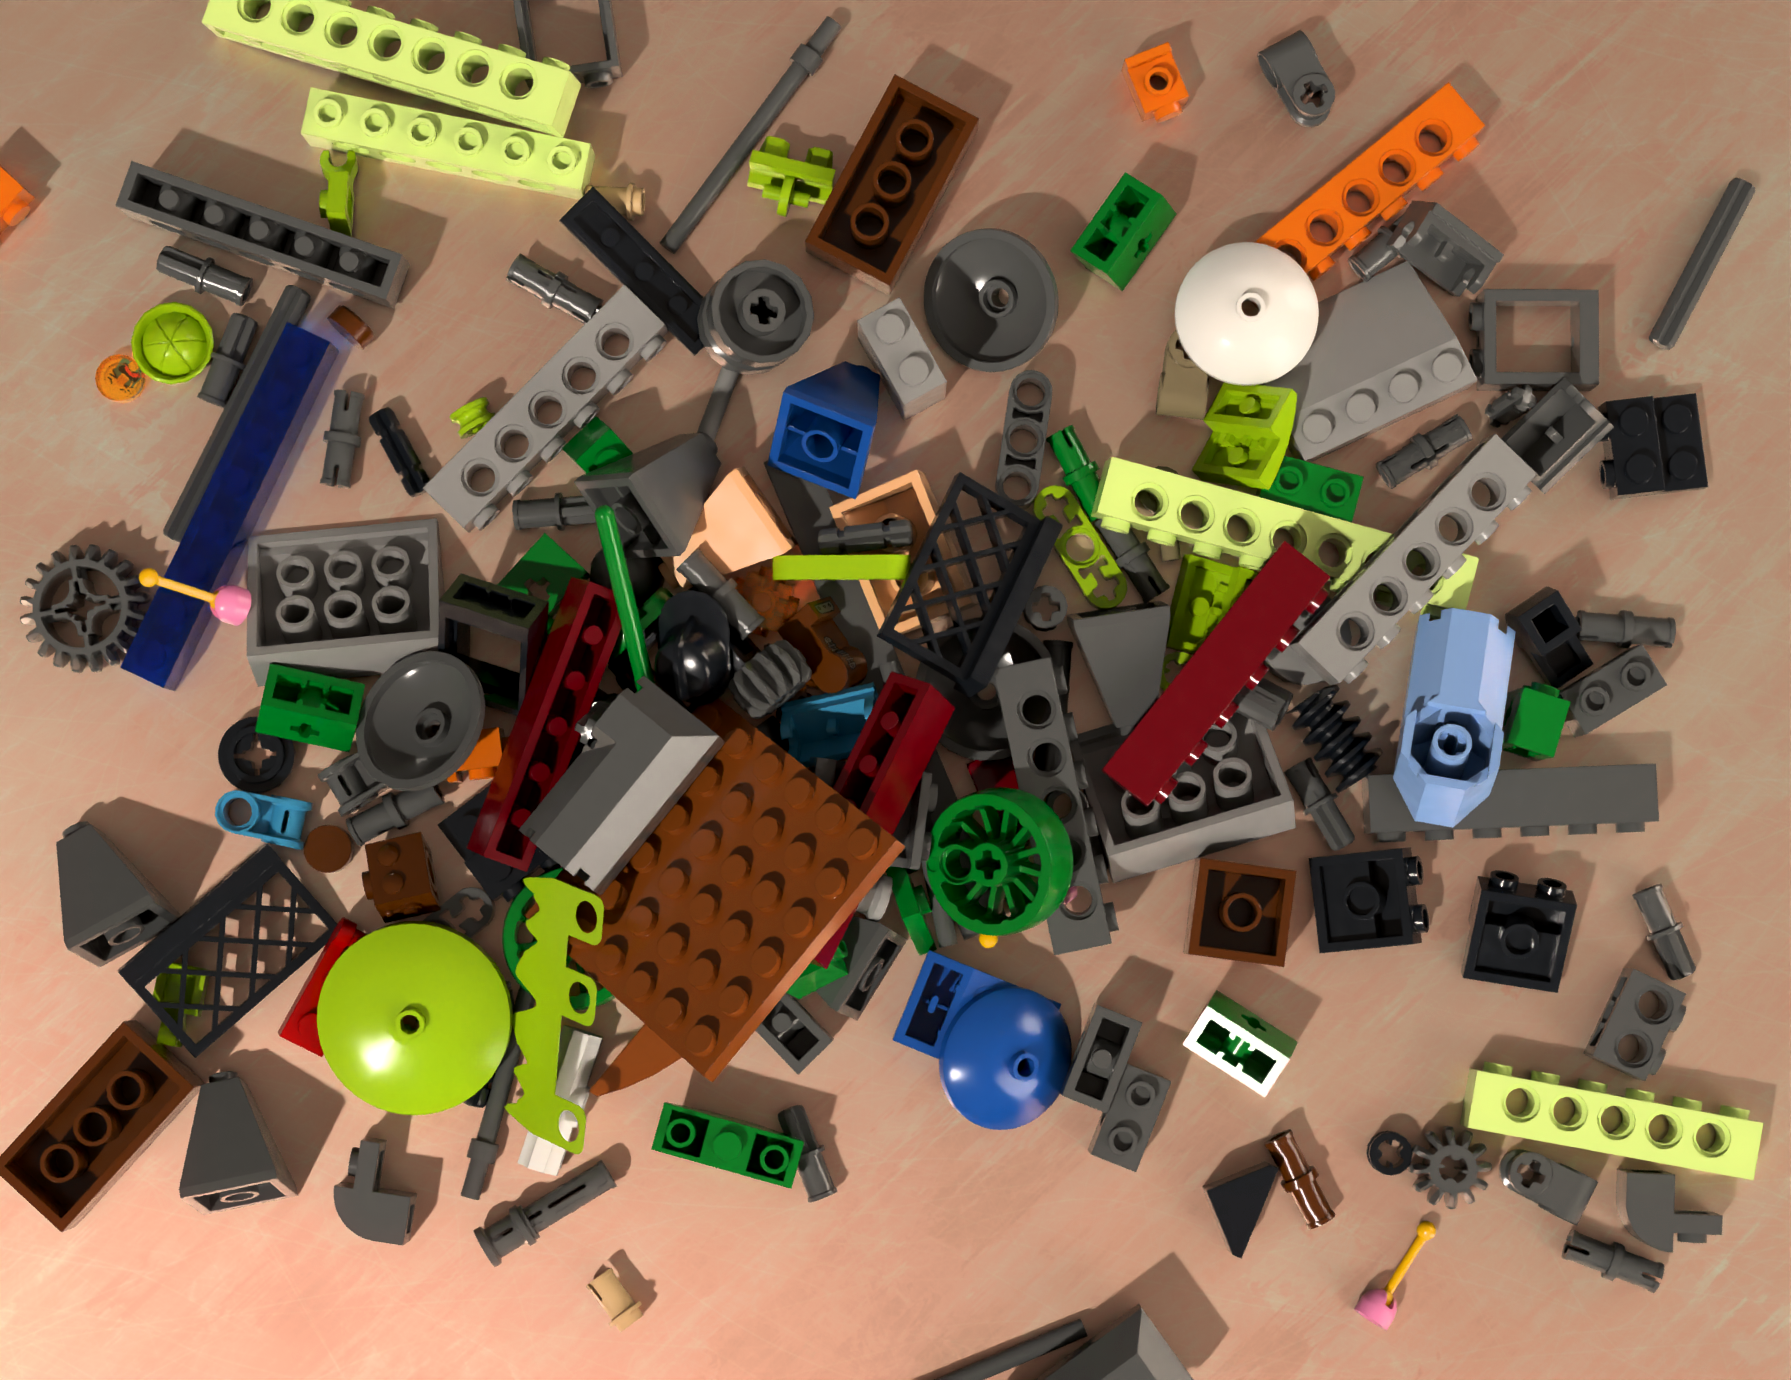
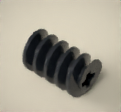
[1286,684,1383,793]

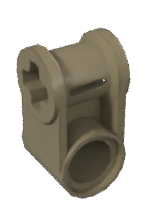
[1156,330,1209,420]

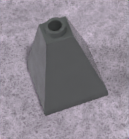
[574,432,721,558]
[1067,601,1171,735]
[56,821,181,967]
[816,916,908,1021]
[179,1071,298,1215]

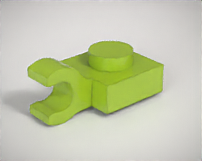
[319,150,358,237]
[153,962,210,1048]

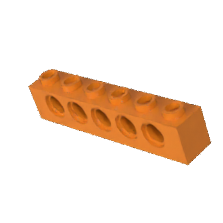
[1251,82,1485,310]

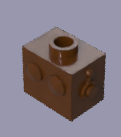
[362,832,441,923]

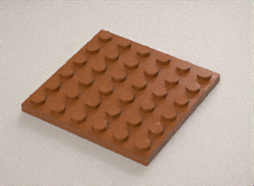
[525,698,905,1083]

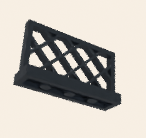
[877,472,1063,698]
[117,844,337,1058]

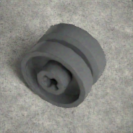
[697,259,814,375]

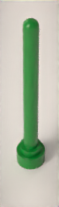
[595,505,662,693]

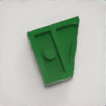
[886,866,937,956]

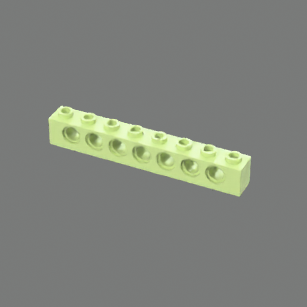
[202,0,581,138]
[1091,457,1479,620]

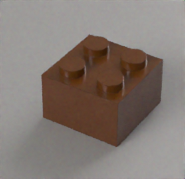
[1183,858,1297,967]

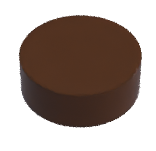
[327,305,374,350]
[304,825,354,873]

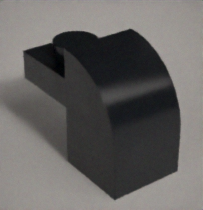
[1505,586,1594,689]

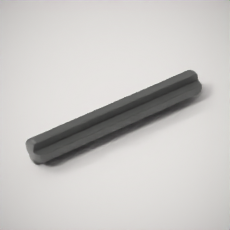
[1649,178,1755,350]

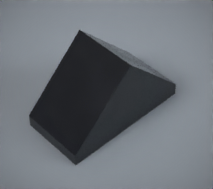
[1202,1161,1279,1259]

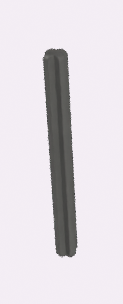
[163,285,311,544]

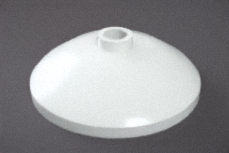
[1174,242,1319,386]

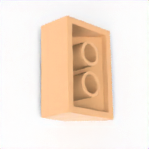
[829,470,979,634]

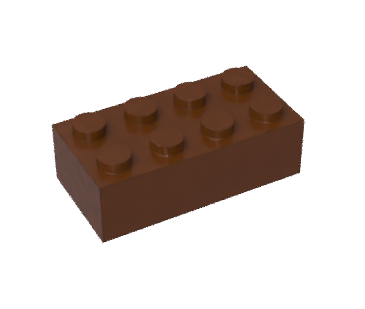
[805,74,979,296]
[0,1020,205,1232]

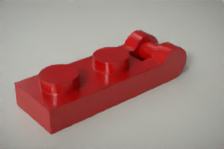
[278,917,366,1057]

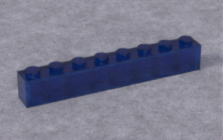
[120,322,339,691]

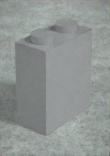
[857,297,947,421]

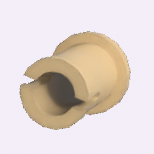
[585,183,645,221]
[586,1268,644,1333]

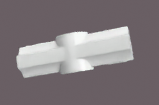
[518,1025,603,1176]

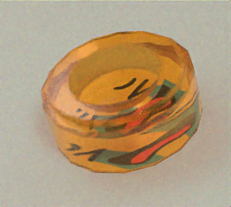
[95,354,146,404]

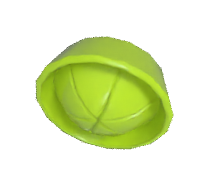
[131,302,214,384]

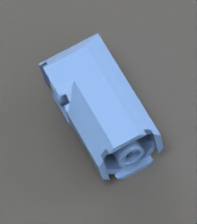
[1393,608,1516,828]

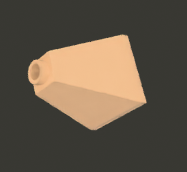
[658,467,798,589]

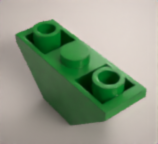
[651,1102,805,1189]

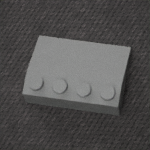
[1260,261,1477,463]
[247,518,444,687]
[1069,712,1296,883]

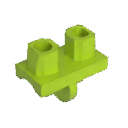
[747,136,836,217]

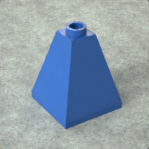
[767,361,880,499]

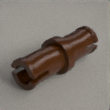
[1264,1129,1335,1229]

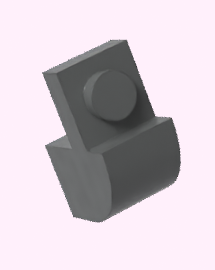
[334,1137,417,1245]
[1616,1169,1723,1253]

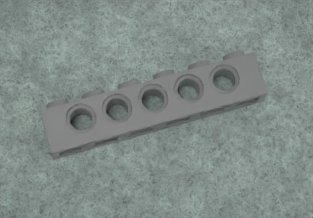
[423,285,668,533]
[1289,434,1537,685]

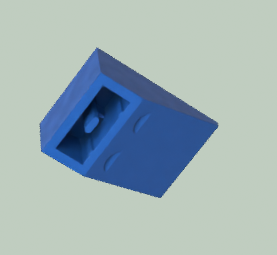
[892,949,1061,1072]

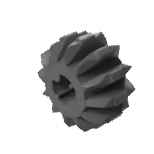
[728,640,812,719]
[1408,1126,1492,1209]

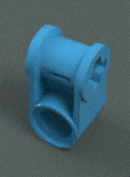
[215,790,313,850]

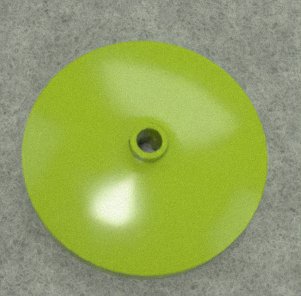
[317,921,512,1115]

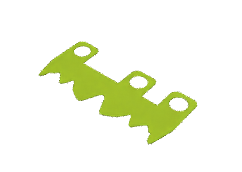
[505,877,604,1154]

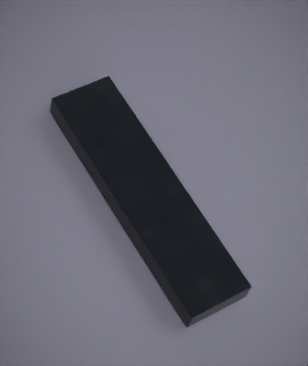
[559,187,704,356]

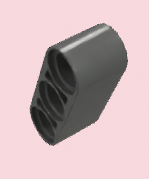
[995,370,1052,510]

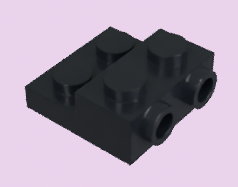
[1598,393,1708,500]
[438,784,559,902]
[1309,847,1429,953]
[1461,870,1577,993]

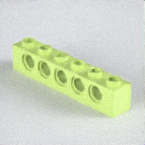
[301,87,595,200]
[1460,1061,1763,1180]

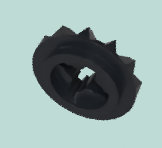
[218,717,296,793]

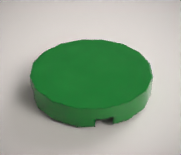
[608,587,674,665]

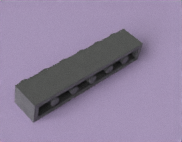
[1362,764,1659,843]

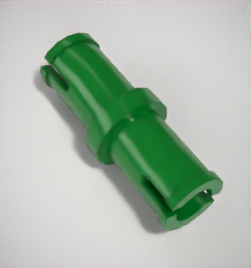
[1046,424,1100,522]

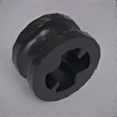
[1366,1131,1413,1176]

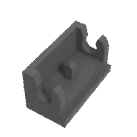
[1386,200,1504,297]
[1501,377,1614,494]

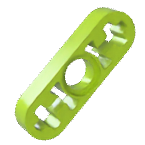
[1033,485,1127,610]
[772,554,911,580]

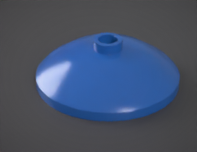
[939,986,1072,1130]

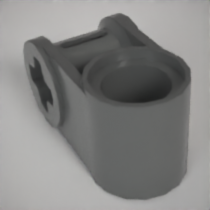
[1257,30,1335,127]
[317,752,389,817]
[1499,1149,1598,1226]

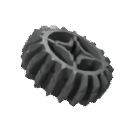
[20,544,151,673]

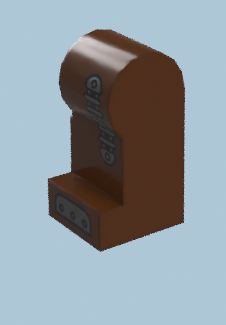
[777,596,868,693]

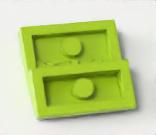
[1192,382,1297,490]
[1166,554,1259,655]

